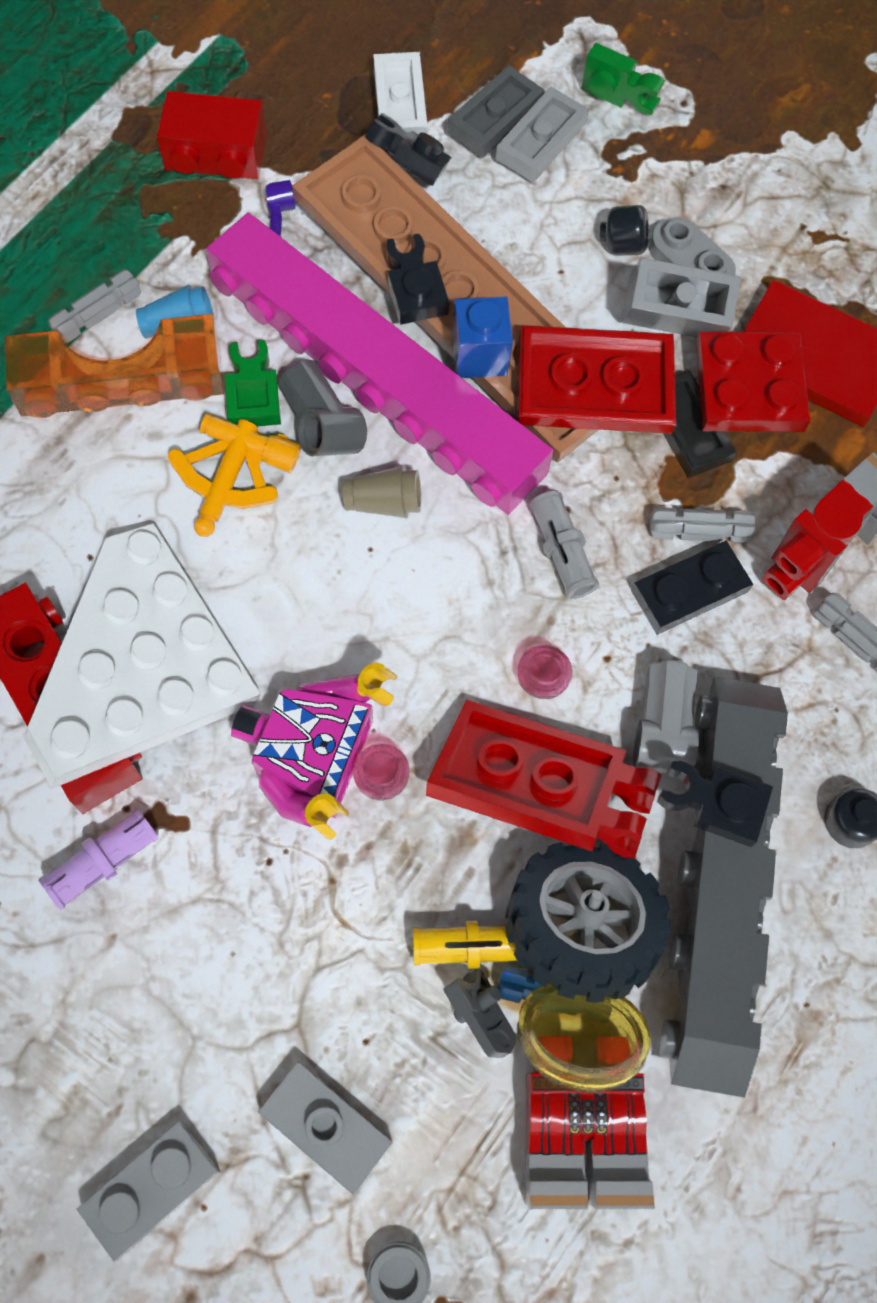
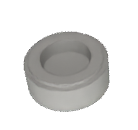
[366,1242,431,1303]

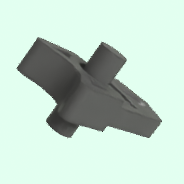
[443,968,517,1058]

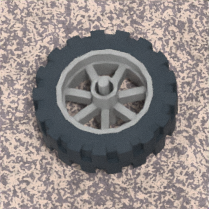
[505,842,672,1003]

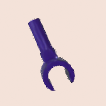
[266,180,296,237]

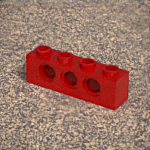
[0,582,143,815]

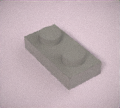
[495,86,589,182]
[76,1121,220,1262]

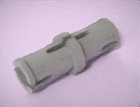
[530,490,600,599]

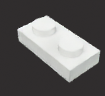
[373,52,427,134]

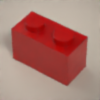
[157,91,267,180]

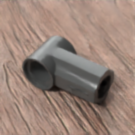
[278,360,367,457]

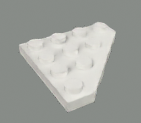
[25,523,261,789]

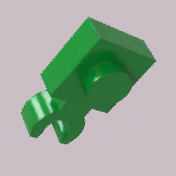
[581,42,665,115]
[224,340,281,427]

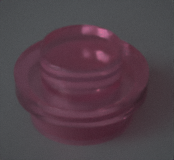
[517,645,572,699]
[353,744,410,801]

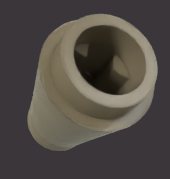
[343,465,421,518]

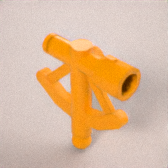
[168,413,301,537]

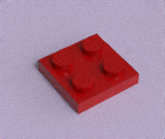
[695,332,810,432]

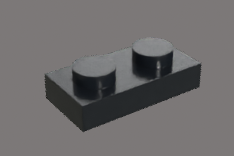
[631,540,753,635]

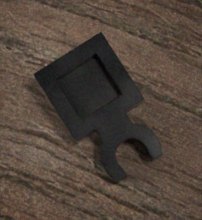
[365,113,452,186]
[387,233,450,325]
[657,761,773,847]

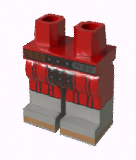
[762,452,877,601]
[525,1037,655,1209]

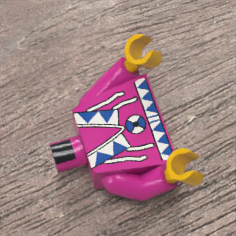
[231,662,397,840]

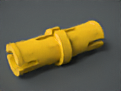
[413,920,517,969]

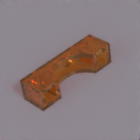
[5,314,225,418]

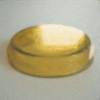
[517,984,651,1093]

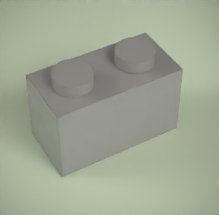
[621,257,741,337]

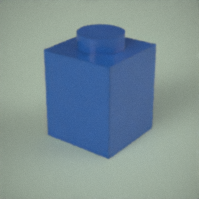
[452,296,513,378]

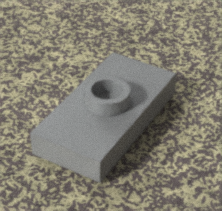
[258,1061,393,1195]

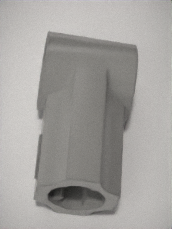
[633,660,699,774]

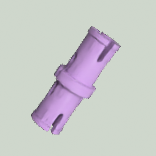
[38,809,159,911]

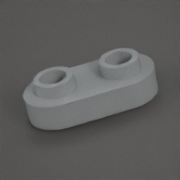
[650,217,736,276]

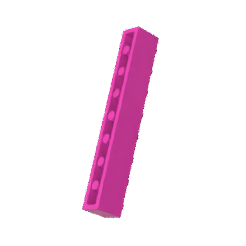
[206,212,554,515]

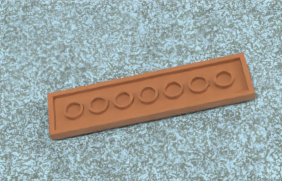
[292,134,598,463]

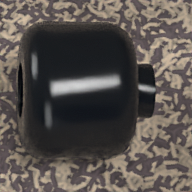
[600,205,649,256]
[824,788,877,848]

